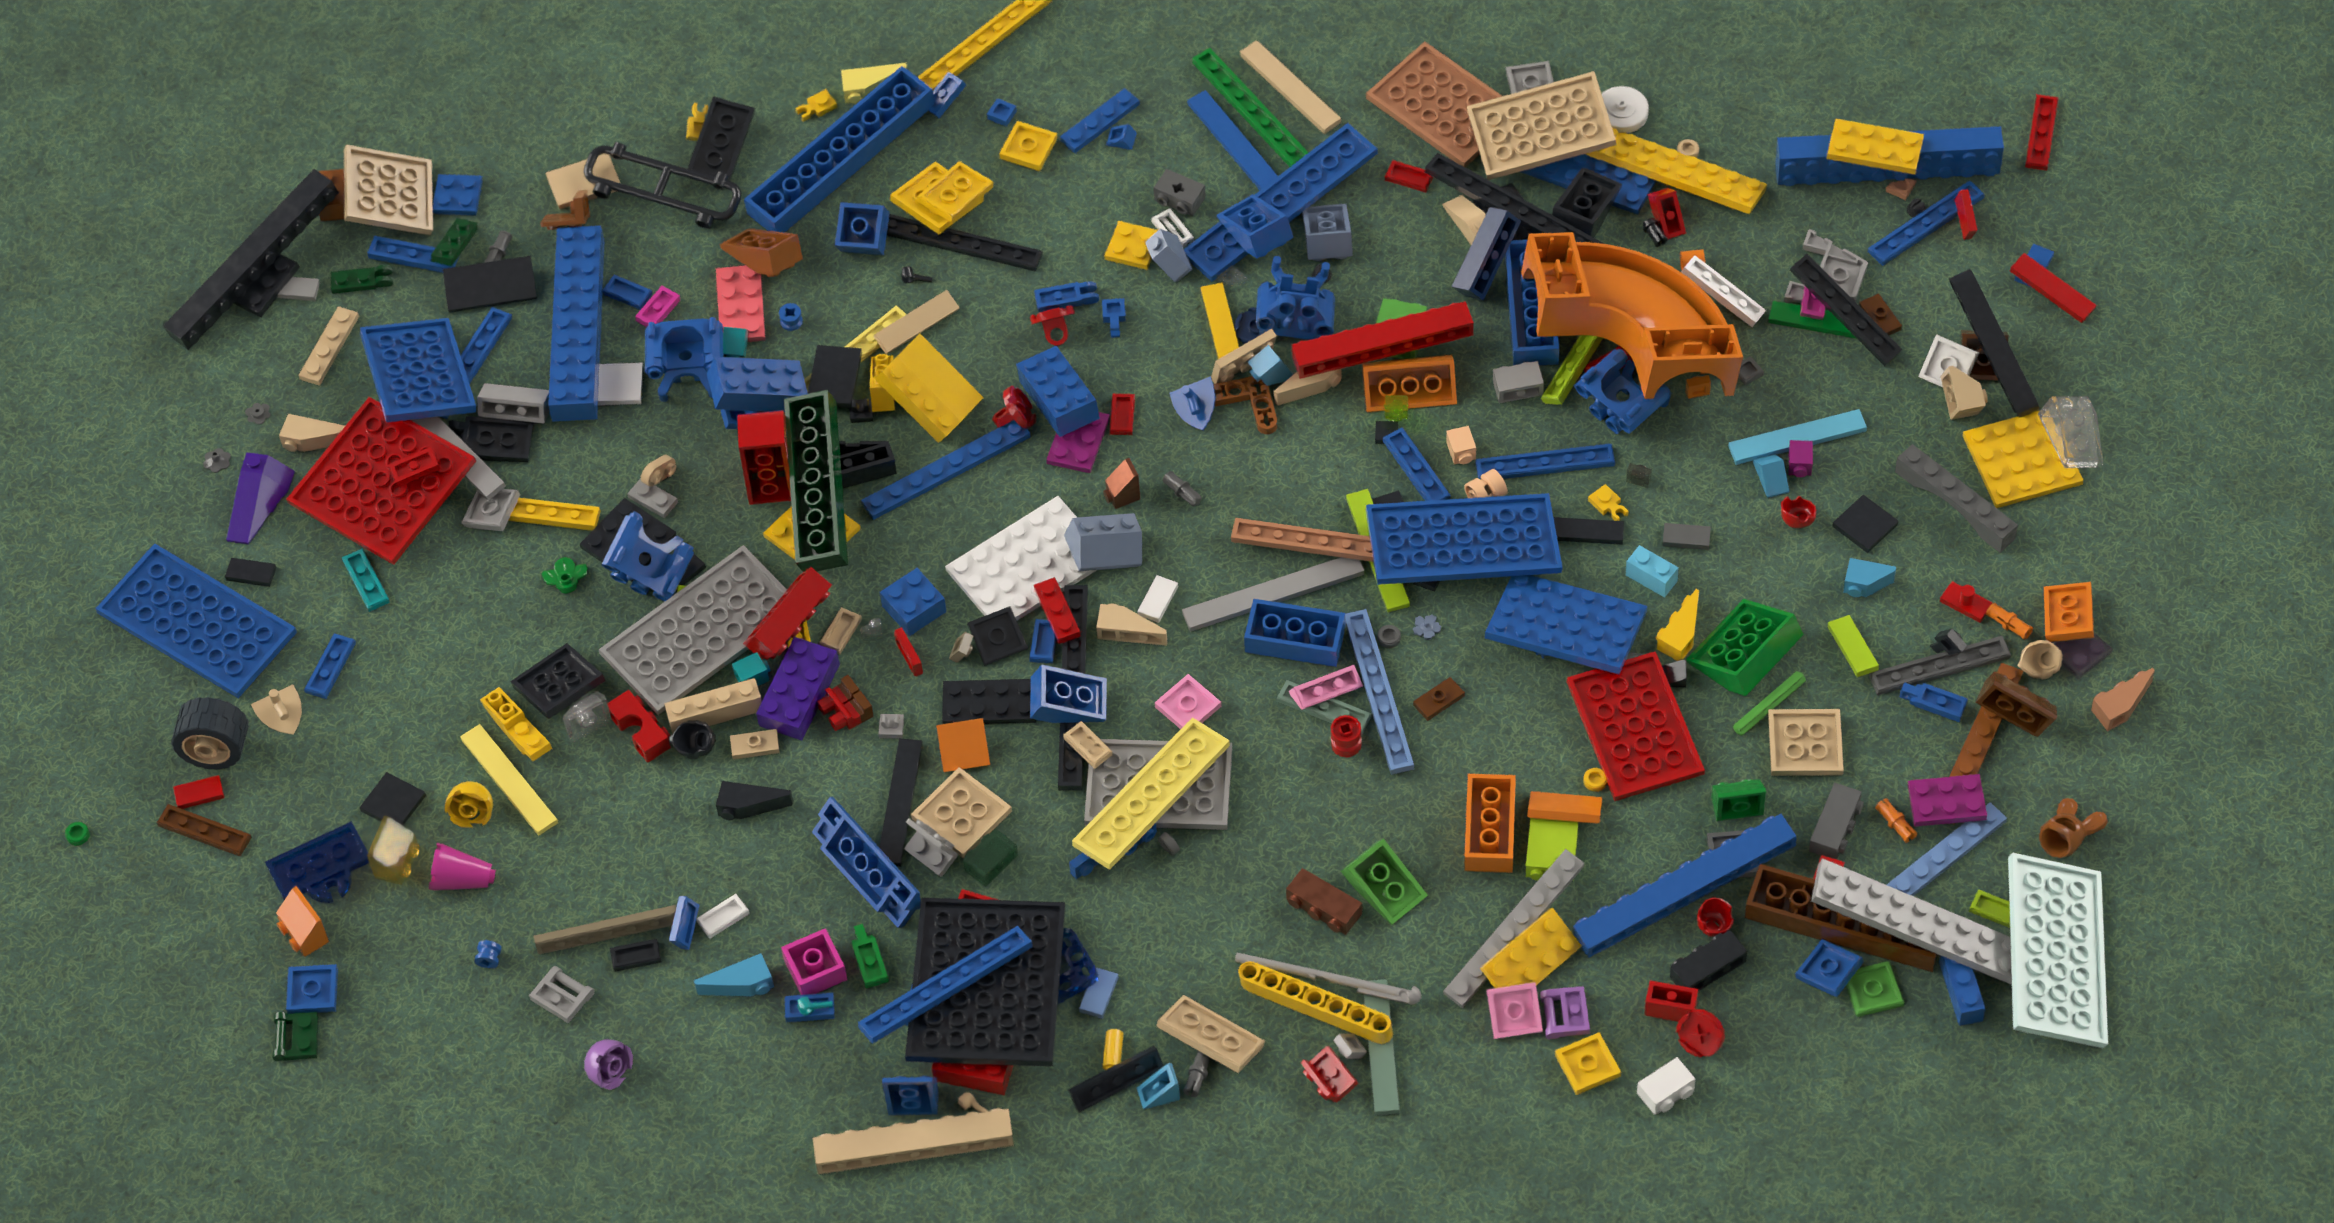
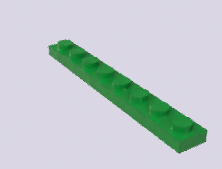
[1192,48,1308,167]

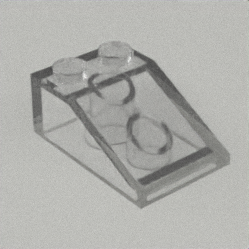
[2038,396,2104,468]

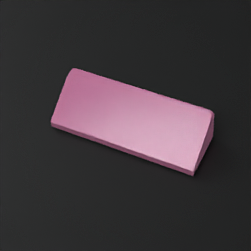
[1289,665,1363,710]

